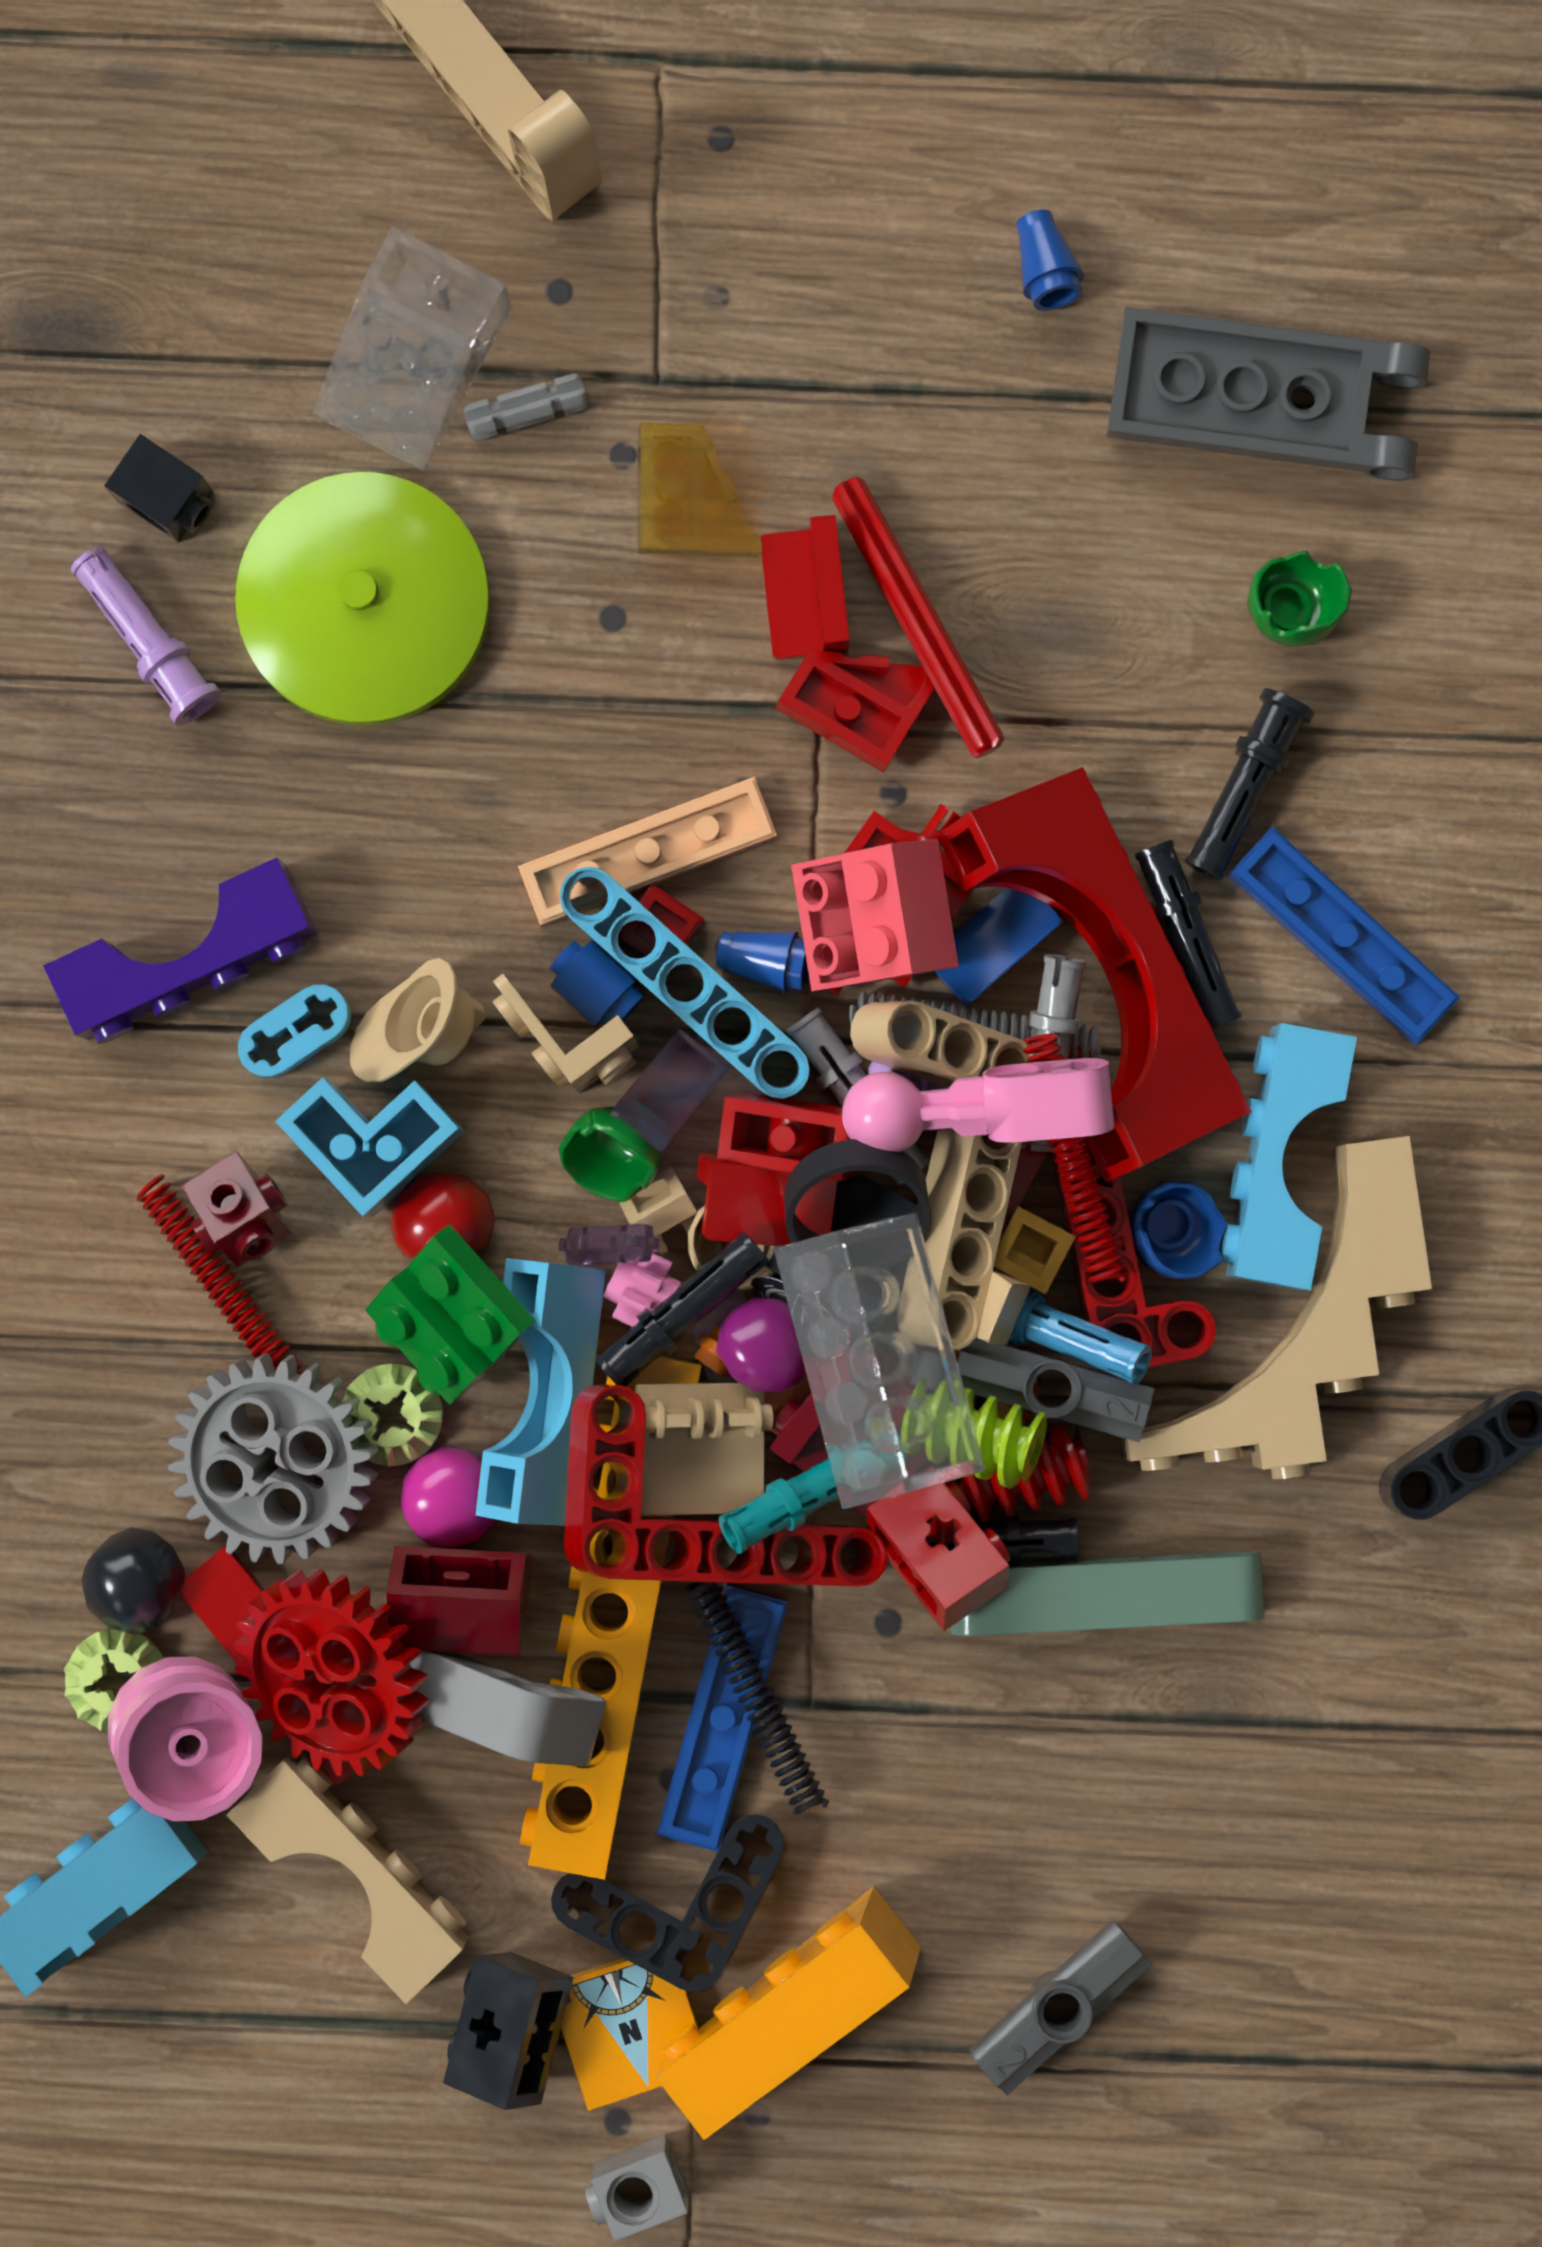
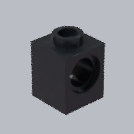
[104,434,214,543]

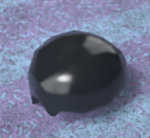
[81,1527,186,1635]

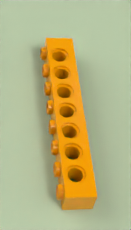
[520,1356,702,1880]

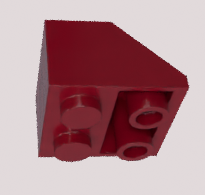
[386,1546,532,1656]

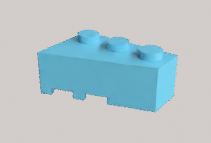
[0,1798,208,1998]

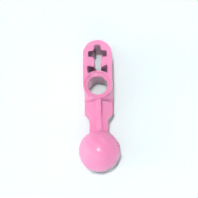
[842,1058,1114,1152]

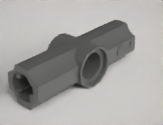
[951,1337,1155,1442]
[969,1919,1152,2095]

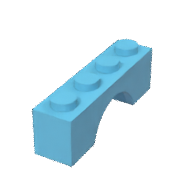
[1220,1023,1357,1290]
[475,1258,606,1526]

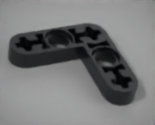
[551,1814,785,1993]

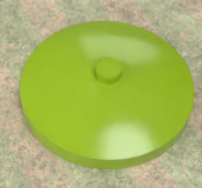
[235,472,490,726]

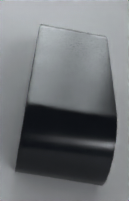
[1379,1389,1542,1520]

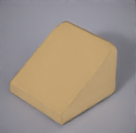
[976,1268,1031,1345]

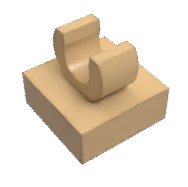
[619,1166,697,1254]

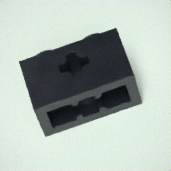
[443,1952,574,2110]

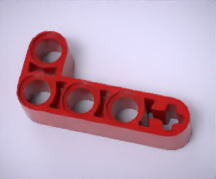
[1052,1140,1216,1367]

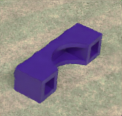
[43,857,318,1044]

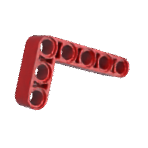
[564,1384,888,1587]

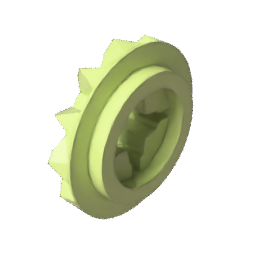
[343,1364,443,1467]
[64,1629,164,1732]

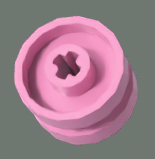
[108,1656,262,1822]

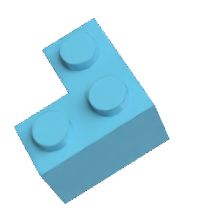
[275,1077,466,1218]

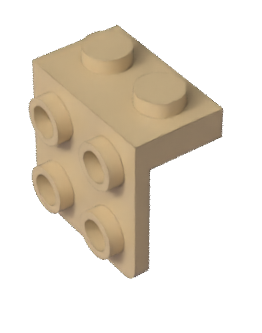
[492,974,640,1093]

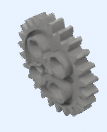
[168,1353,378,1564]

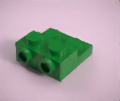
[365,1224,537,1405]

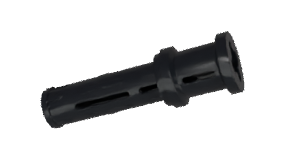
[1184,688,1315,880]

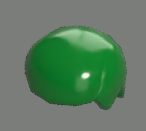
[1247,551,1352,647]
[558,1106,662,1202]

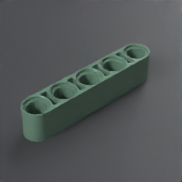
[950,1551,1265,1636]

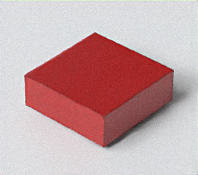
[618,883,704,972]

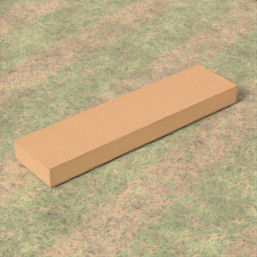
[518,777,777,927]

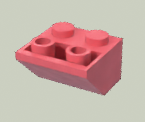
[791,839,959,991]

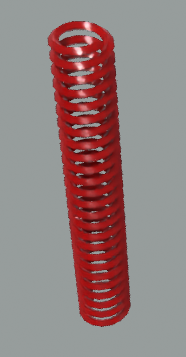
[1023,1034,1127,1283]
[136,1174,306,1375]

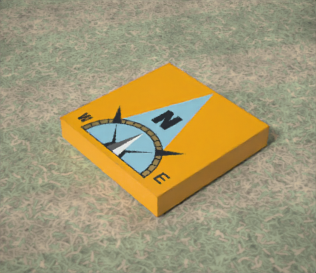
[561,1958,699,2111]

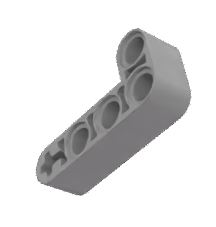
[410,1651,607,1766]

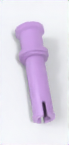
[70,546,222,726]

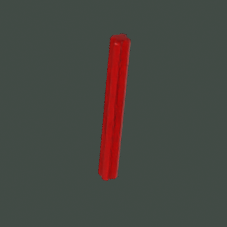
[832,476,1004,758]

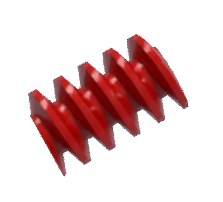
[954,1423,1091,1523]

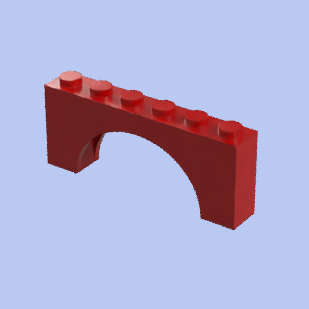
[937,767,1252,1182]

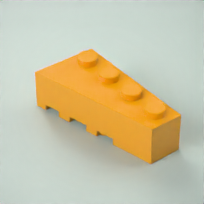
[655,1886,921,2140]

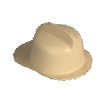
[350,958,486,1083]

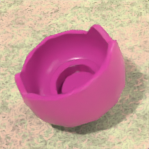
[401,1446,496,1549]

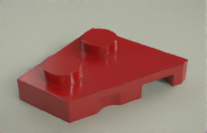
[776,649,935,773]

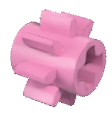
[603,1249,682,1327]

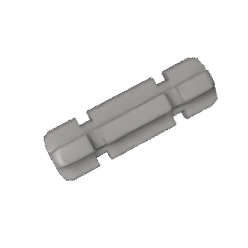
[464,373,588,440]

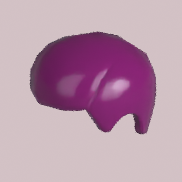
[716,1297,815,1392]

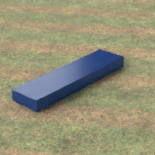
[1227,826,1460,1045]
[657,1583,789,1852]

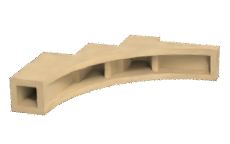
[1121,1136,1432,1479]

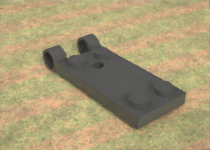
[1106,307,1431,481]

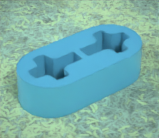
[238,985,351,1078]

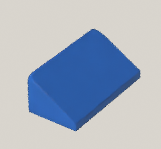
[934,888,1064,1008]

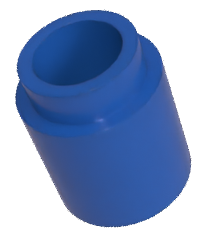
[549,939,645,1027]

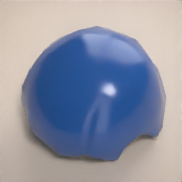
[1130,1181,1228,1279]

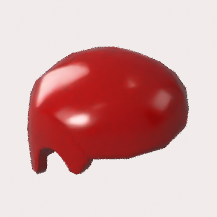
[389,1172,495,1260]

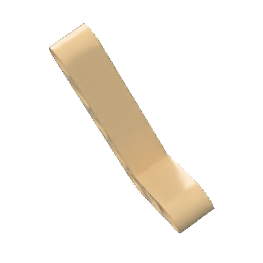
[373,0,602,222]
[850,1001,1036,1350]

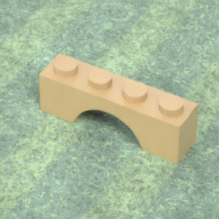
[227,1753,468,2005]

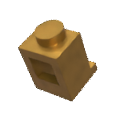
[994,1206,1076,1294]

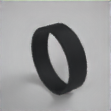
[784,1139,930,1273]

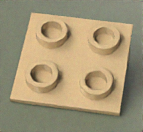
[636,1383,773,1516]

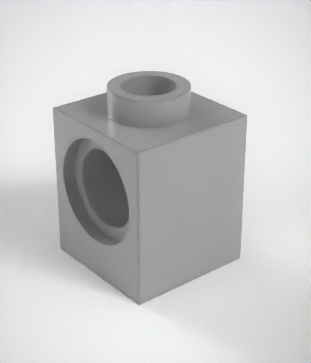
[585,2134,689,2242]

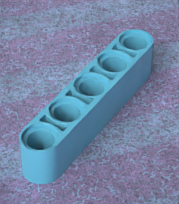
[560,867,809,1098]

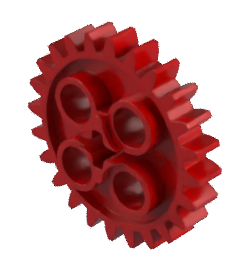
[233,1569,429,1776]

